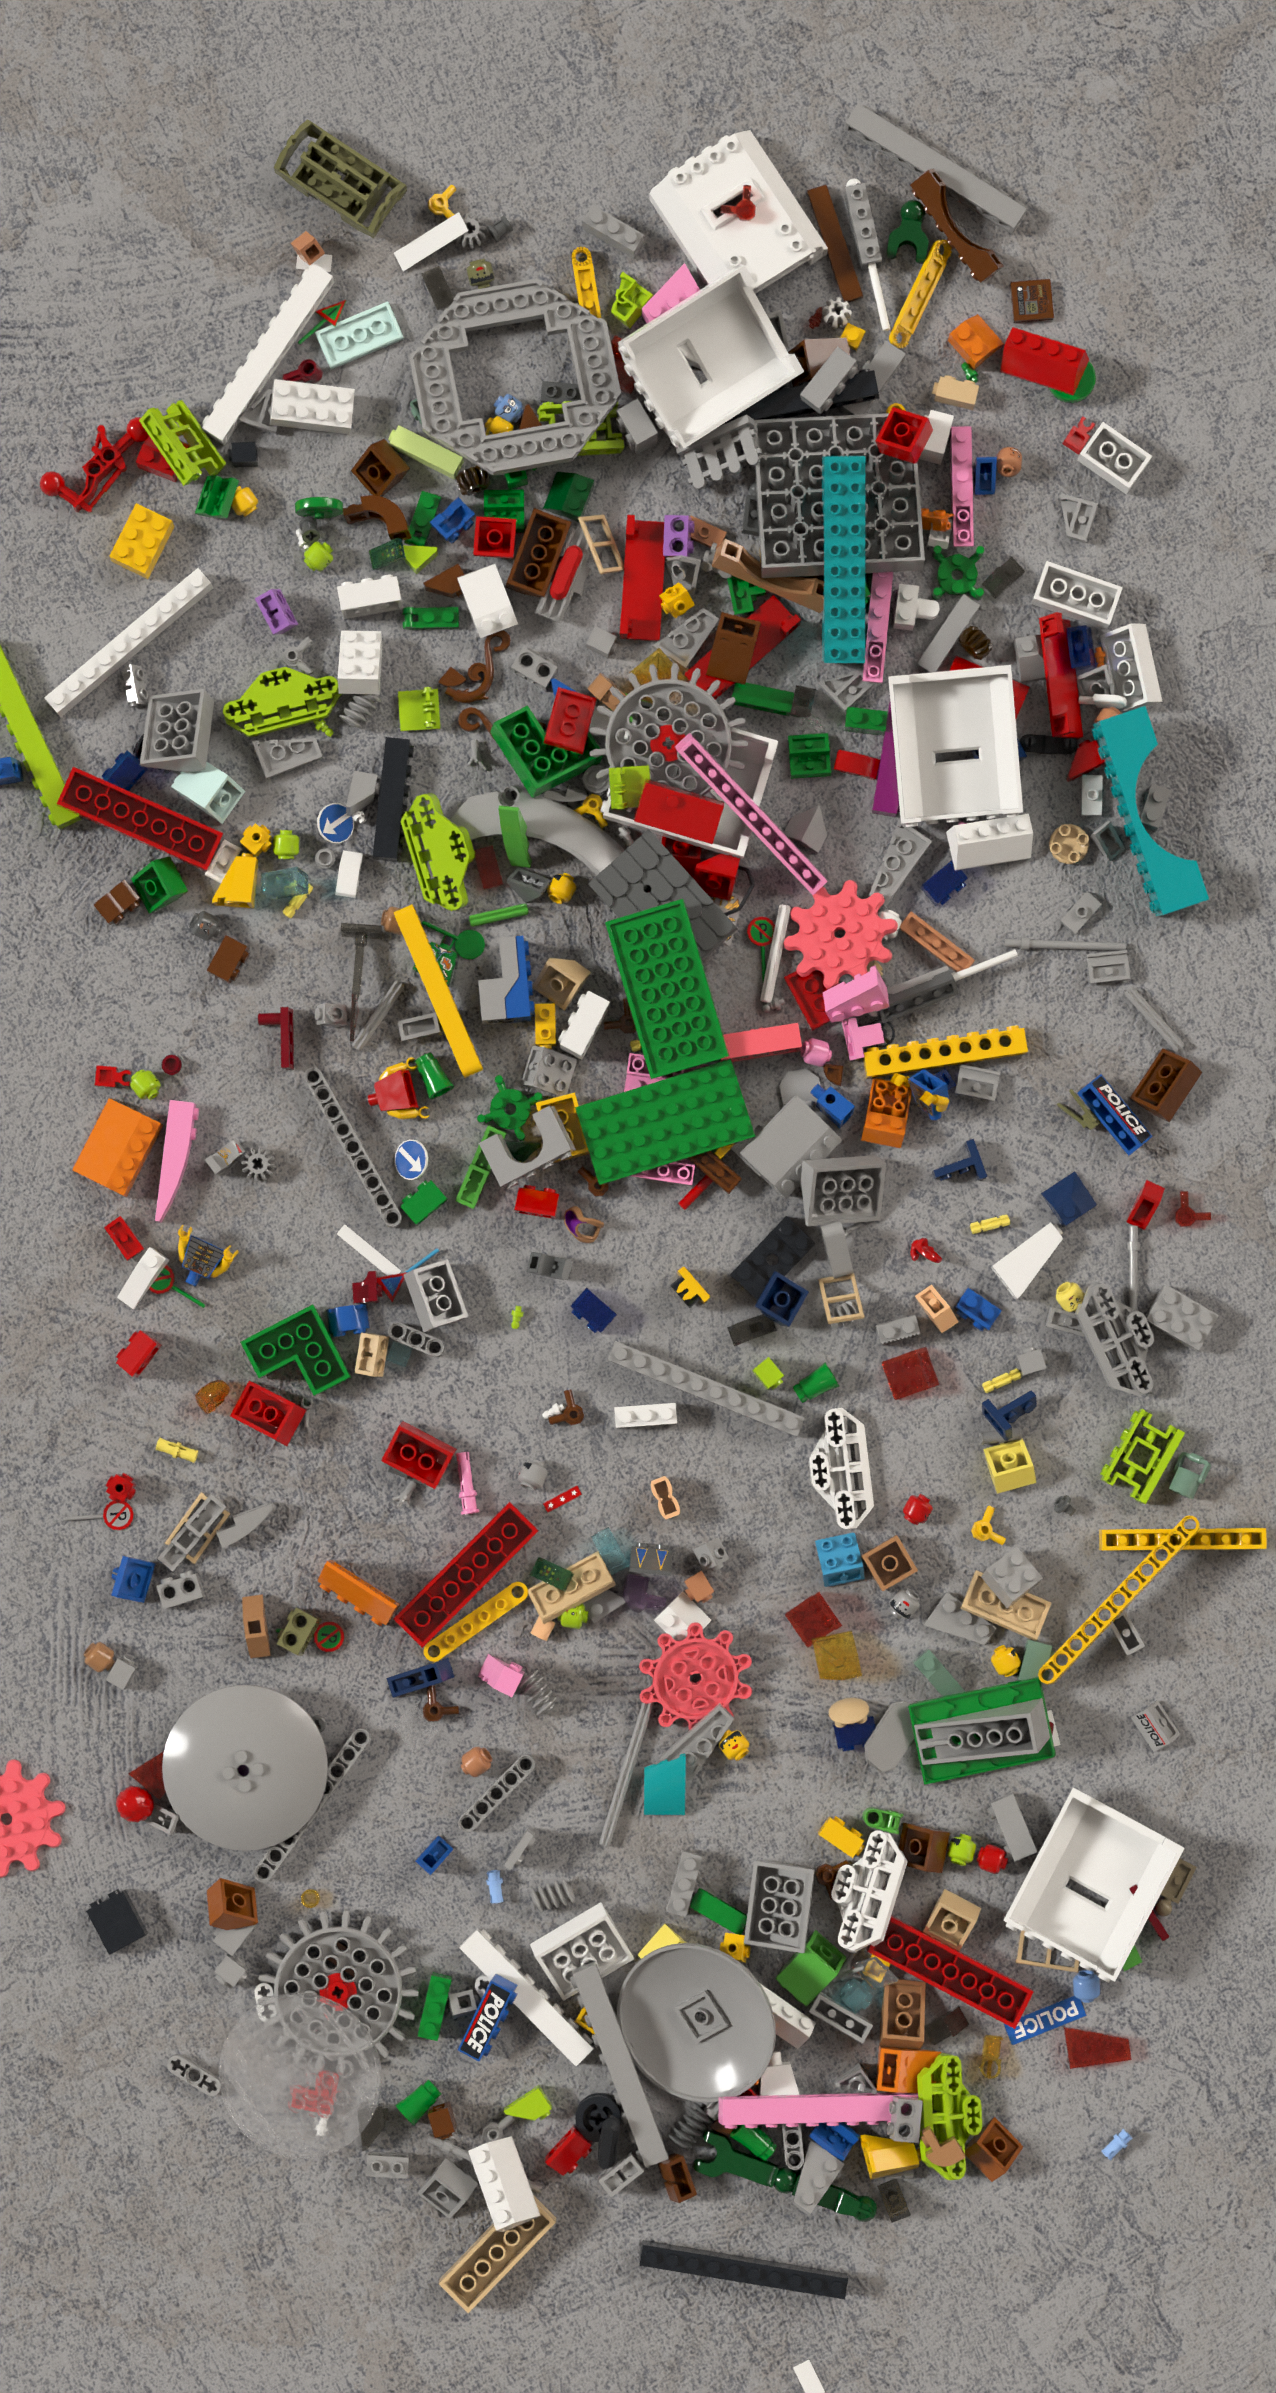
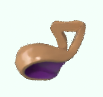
[564,1206,604,1243]

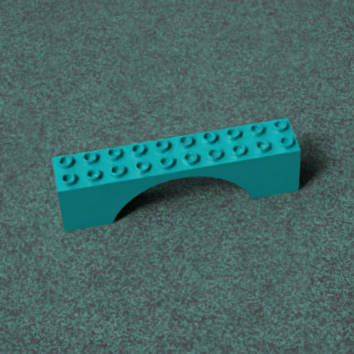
[822,456,865,663]
[1092,706,1209,916]

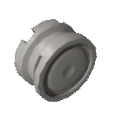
[583,765,610,796]

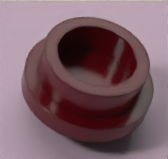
[161,1055,182,1075]

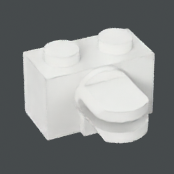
[893,584,940,631]

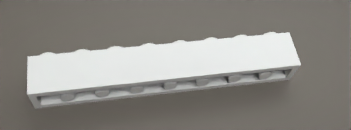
[459,1928,594,2066]

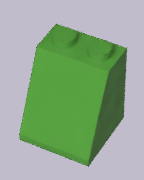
[775,1930,846,2006]

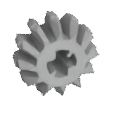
[456,213,487,249]
[241,1147,276,1182]
[826,1299,859,1328]

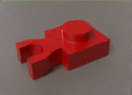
[1062,416,1095,455]
[95,1065,132,1088]

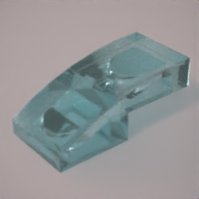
[591,1527,630,1575]

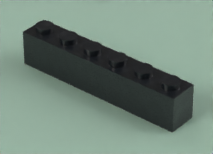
[373,737,414,862]

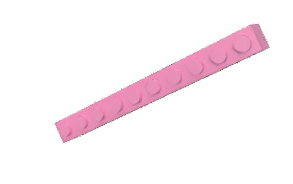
[675,733,828,895]
[719,2092,918,2129]

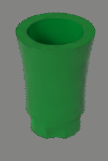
[415,1052,454,1099]
[793,1362,840,1403]
[395,2080,442,2126]
[730,2125,777,2161]

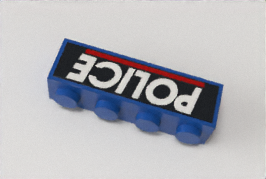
[1077,1074,1153,1156]
[458,1974,518,2062]

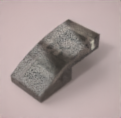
[421,266,454,311]

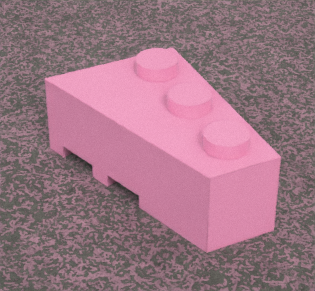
[642,263,700,324]
[823,966,890,1023]
[478,1654,525,1697]

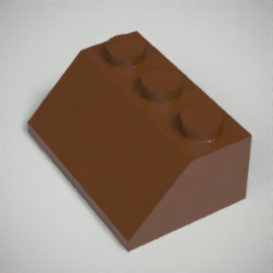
[1130,1048,1202,1122]

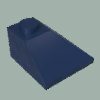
[1041,1171,1097,1227]

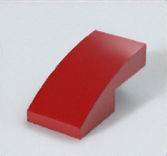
[834,750,880,780]

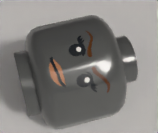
[189,911,221,941]

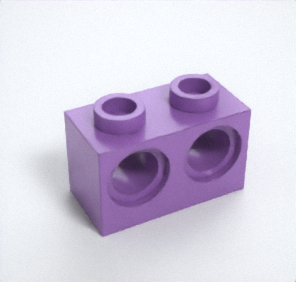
[663,515,695,557]
[255,589,298,635]

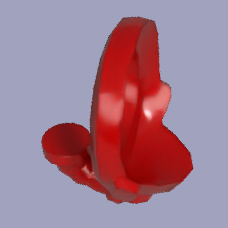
[910,1238,942,1263]

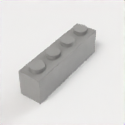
[840,341,906,415]

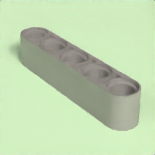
[458,1754,535,1833]

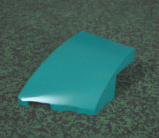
[644,1754,686,1815]

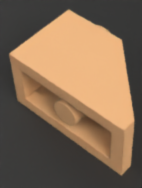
[915,1285,958,1333]

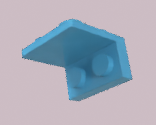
[815,1533,865,1587]

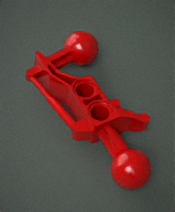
[40,417,149,513]

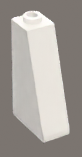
[991,1222,1063,1299]

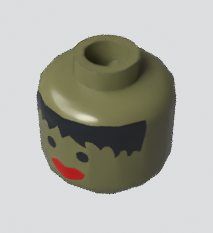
[466,258,495,289]

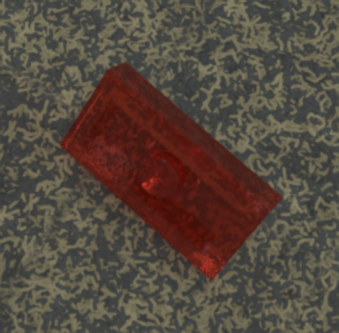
[474,845,503,890]

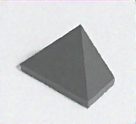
[507,867,552,903]

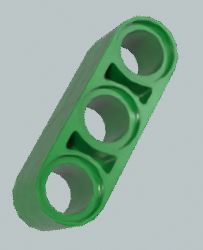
[689,1888,747,1935]

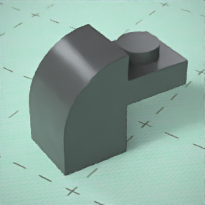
[527,1252,573,1280]

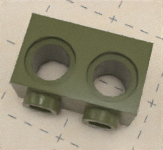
[277,1607,321,1656]

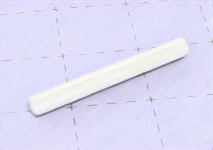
[760,904,791,1003]

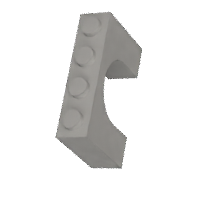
[479,1106,576,1189]

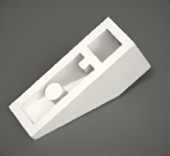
[117,1247,169,1309]

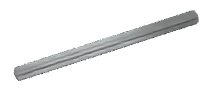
[599,1702,654,1847]

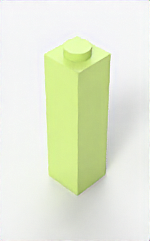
[388,425,464,480]

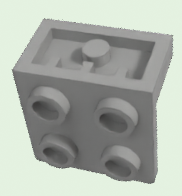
[521,1046,577,1096]

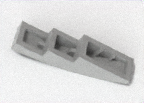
[917,594,980,673]
[157,1494,226,1573]

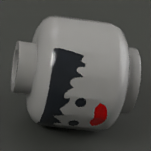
[518,1459,548,1491]
[889,1588,920,1619]

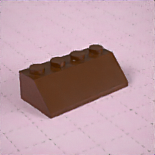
[505,508,571,598]

